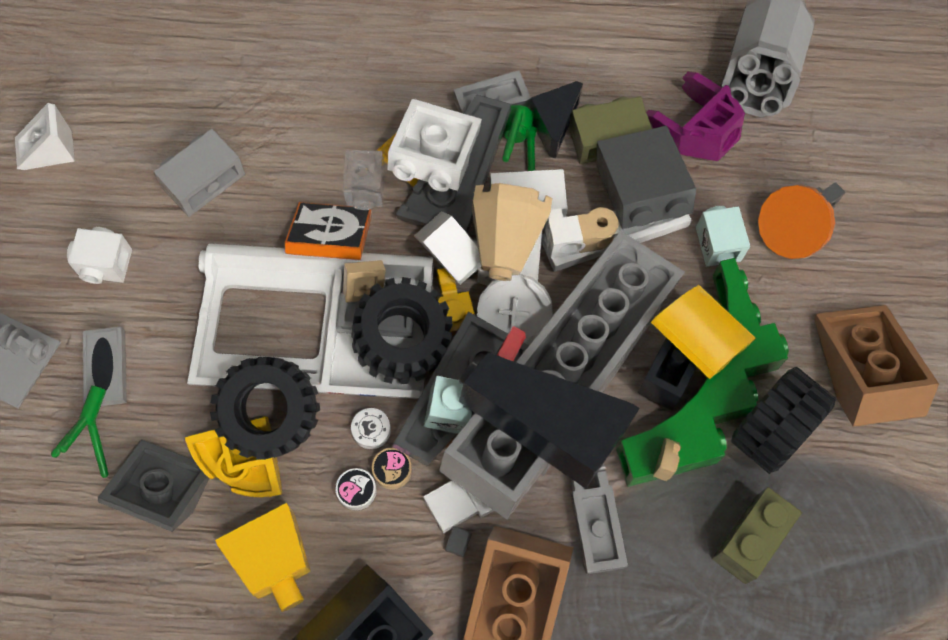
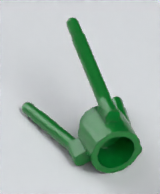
[501,105,537,171]

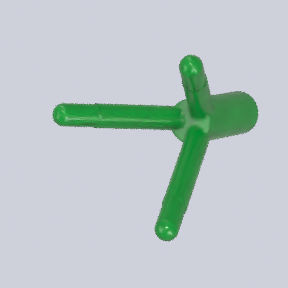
[51,386,109,478]

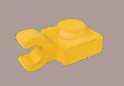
[437,268,475,336]

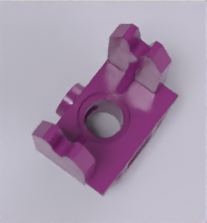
[646,71,745,161]

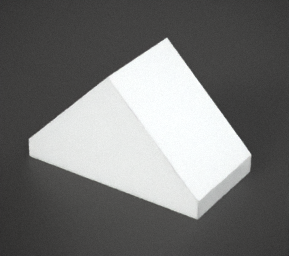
[15,103,75,170]
[414,211,481,285]

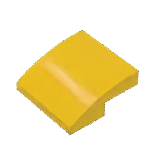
[651,285,756,379]

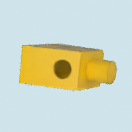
[215,503,310,612]

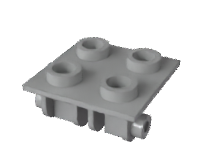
[0,313,61,409]

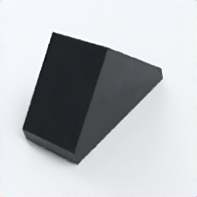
[530,81,583,159]

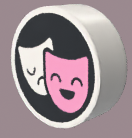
[336,468,377,510]

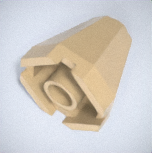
[472,183,552,281]

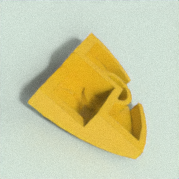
[185,417,282,497]

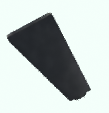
[459,353,640,489]

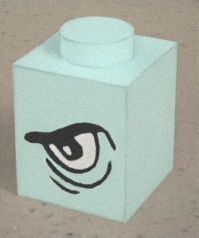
[696,206,750,267]
[424,376,472,434]

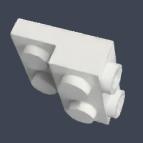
[387,99,482,192]

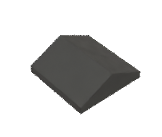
[98,440,209,532]

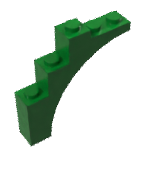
[616,258,789,487]

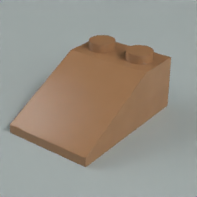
[814,305,939,427]
[463,526,574,640]

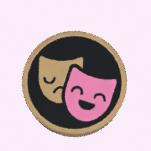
[372,448,412,489]

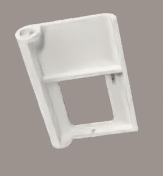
[187,243,434,399]

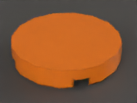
[758,185,835,259]

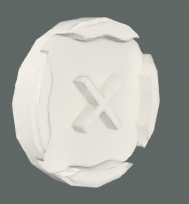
[477,274,553,345]

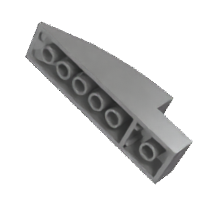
[439,231,685,520]

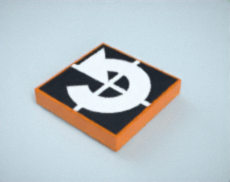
[285,202,371,260]

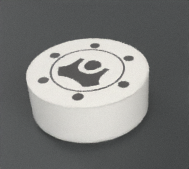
[351,408,391,449]

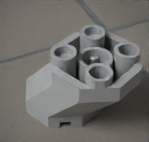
[722,0,815,118]

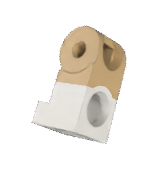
[543,207,619,258]

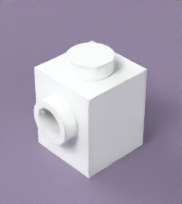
[67,227,132,284]

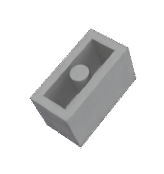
[153,129,245,217]

